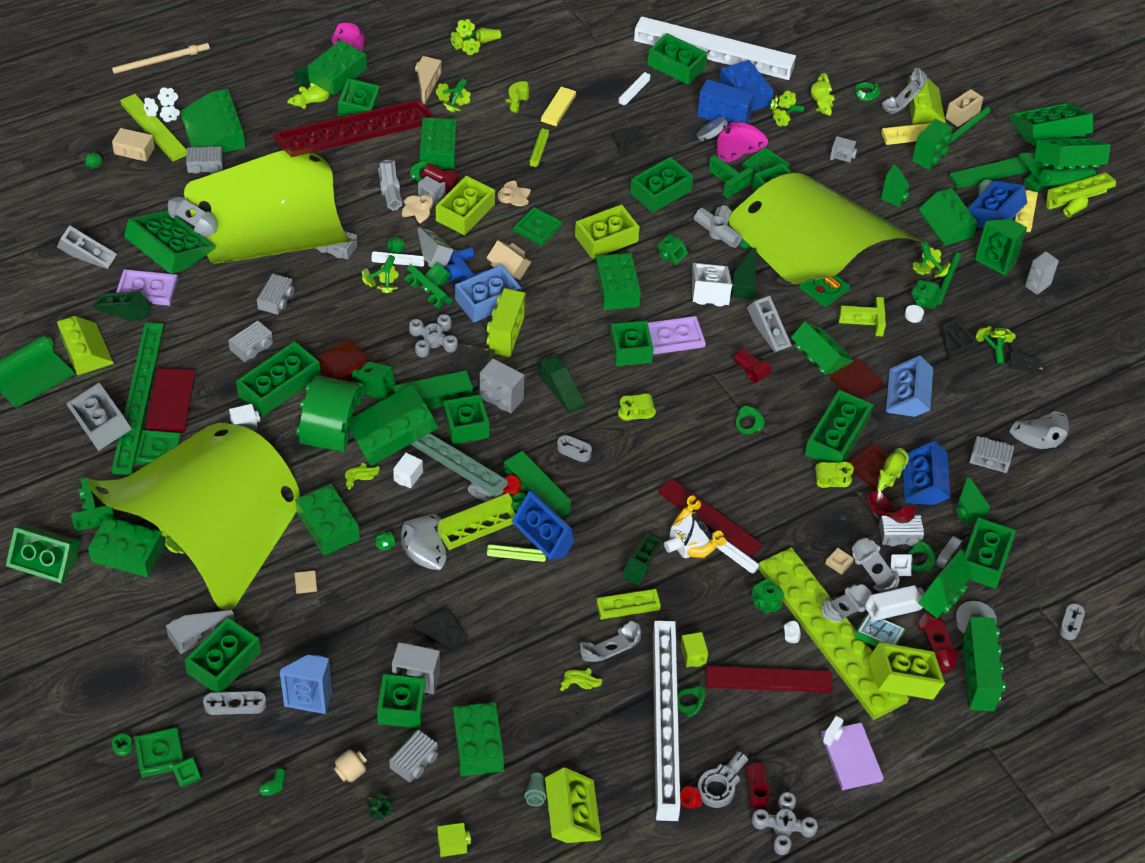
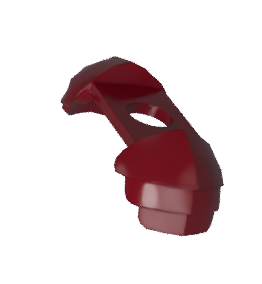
[867,491,917,524]
[917,612,958,673]

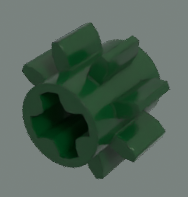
[365,791,394,821]

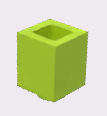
[680,632,708,667]
[437,823,471,857]

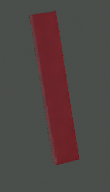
[658,478,762,558]
[706,666,833,693]

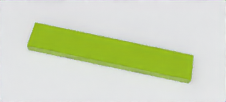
[120,94,187,162]

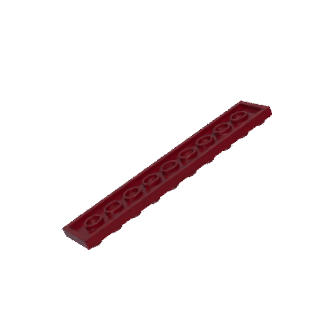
[273,99,437,158]

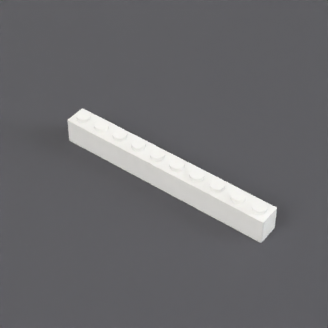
[634,17,796,80]
[653,621,680,821]

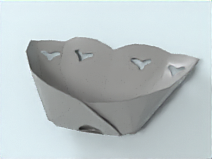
[1010,411,1070,449]
[401,513,447,570]

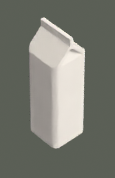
[865,585,925,621]

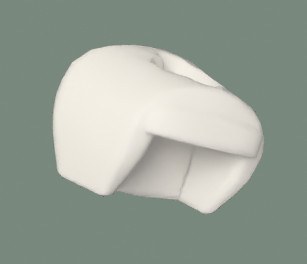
[784,621,801,643]

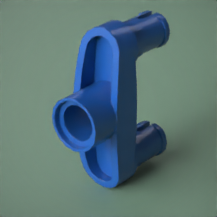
[445,247,488,282]

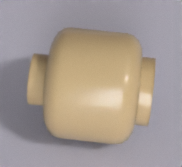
[334,750,367,782]

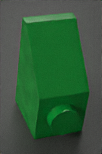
[881,165,910,207]
[956,478,990,525]

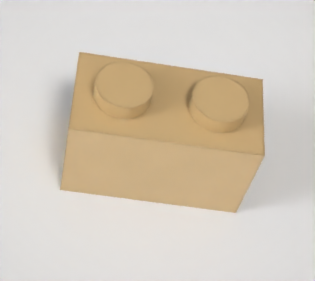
[946,89,983,127]
[112,128,155,161]
[487,240,531,280]

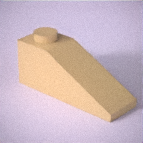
[415,56,442,104]

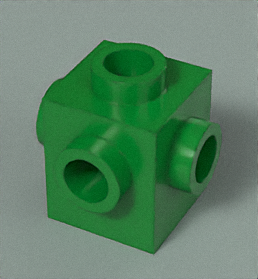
[657,234,688,265]
[911,280,942,309]
[751,578,784,615]

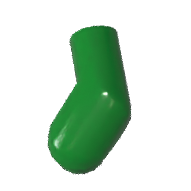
[259,769,286,796]

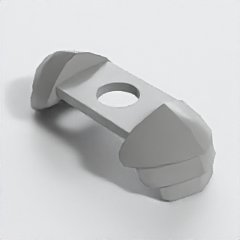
[882,68,927,114]
[168,197,218,237]
[852,538,899,593]
[822,584,872,622]
[580,621,641,662]

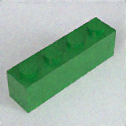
[393,371,473,409]
[503,451,571,518]

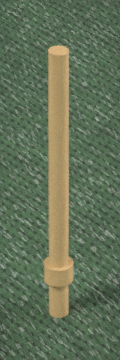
[112,43,210,74]

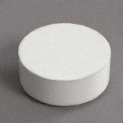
[905,305,924,323]

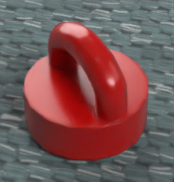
[502,475,522,496]
[680,786,702,809]

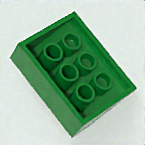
[180,89,245,153]
[1008,103,1093,146]
[124,210,216,274]
[349,383,438,466]

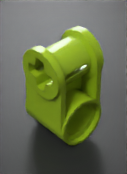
[618,394,656,421]
[815,462,854,488]

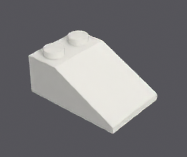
[692,263,732,306]

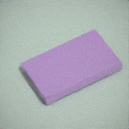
[116,269,178,306]
[648,316,706,354]
[821,723,884,790]

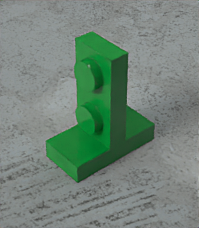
[709,155,754,198]
[71,478,115,532]

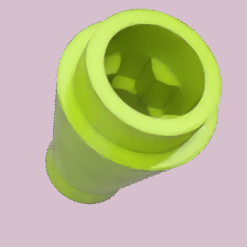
[476,27,501,44]
[1063,196,1088,217]

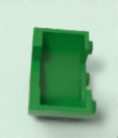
[296,375,366,452]

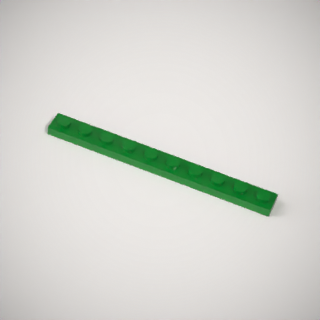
[112,323,164,475]

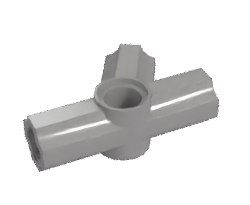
[378,159,402,211]
[694,205,742,248]

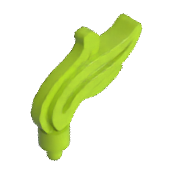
[345,463,380,490]
[560,668,602,691]

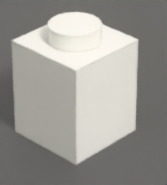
[229,404,260,431]
[394,453,423,488]

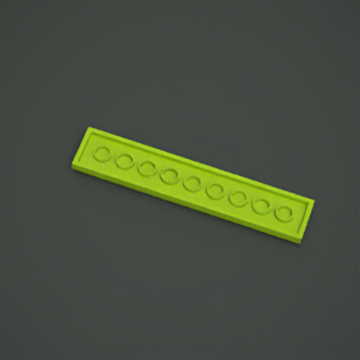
[758,547,909,720]

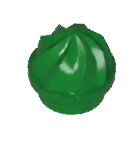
[85,152,102,169]
[388,237,406,254]
[511,493,526,512]
[375,531,395,551]

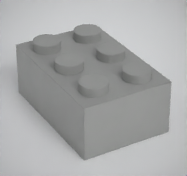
[66,383,131,451]

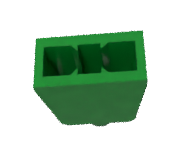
[352,362,396,402]

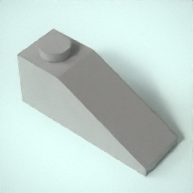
[57,225,117,269]
[417,227,453,269]
[747,296,792,352]
[166,610,235,654]

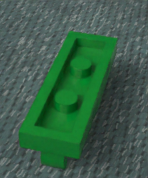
[405,264,453,309]

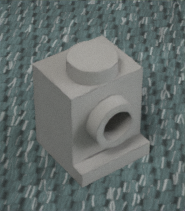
[830,136,858,162]
[418,176,445,205]

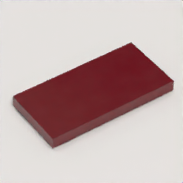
[146,368,196,433]

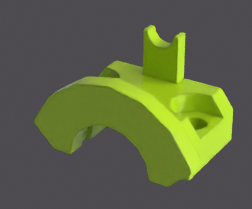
[506,81,529,113]

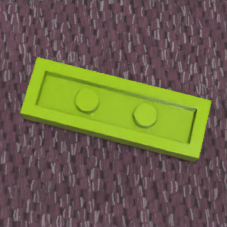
[596,589,661,620]

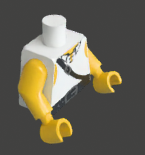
[664,496,726,558]

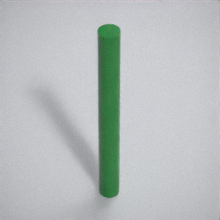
[949,107,990,144]
[937,252,961,305]

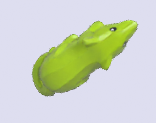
[811,73,834,116]
[287,83,330,109]
[877,448,909,492]

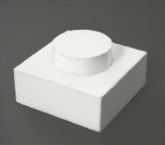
[891,555,913,576]
[823,716,844,747]

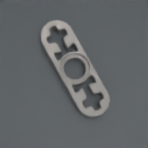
[203,691,267,715]

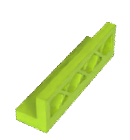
[1046,173,1116,210]
[438,493,516,550]

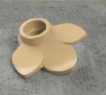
[498,181,531,206]
[402,194,433,224]

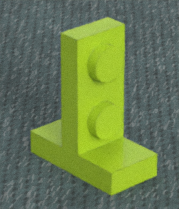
[839,297,886,337]

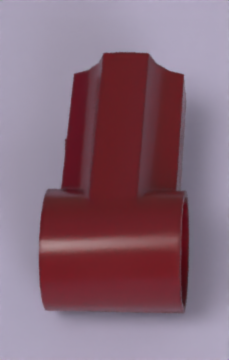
[422,163,459,193]
[734,349,771,383]
[746,763,770,810]

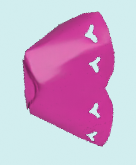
[331,23,365,52]
[717,122,768,163]

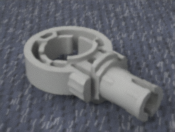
[698,751,748,808]

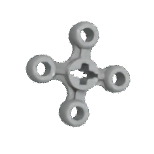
[409,314,458,358]
[752,792,818,855]

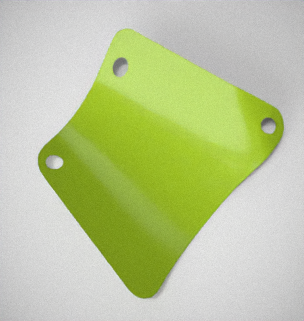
[184,150,357,264]
[729,173,934,284]
[88,423,300,611]

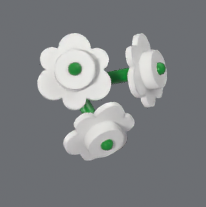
[144,88,180,122]

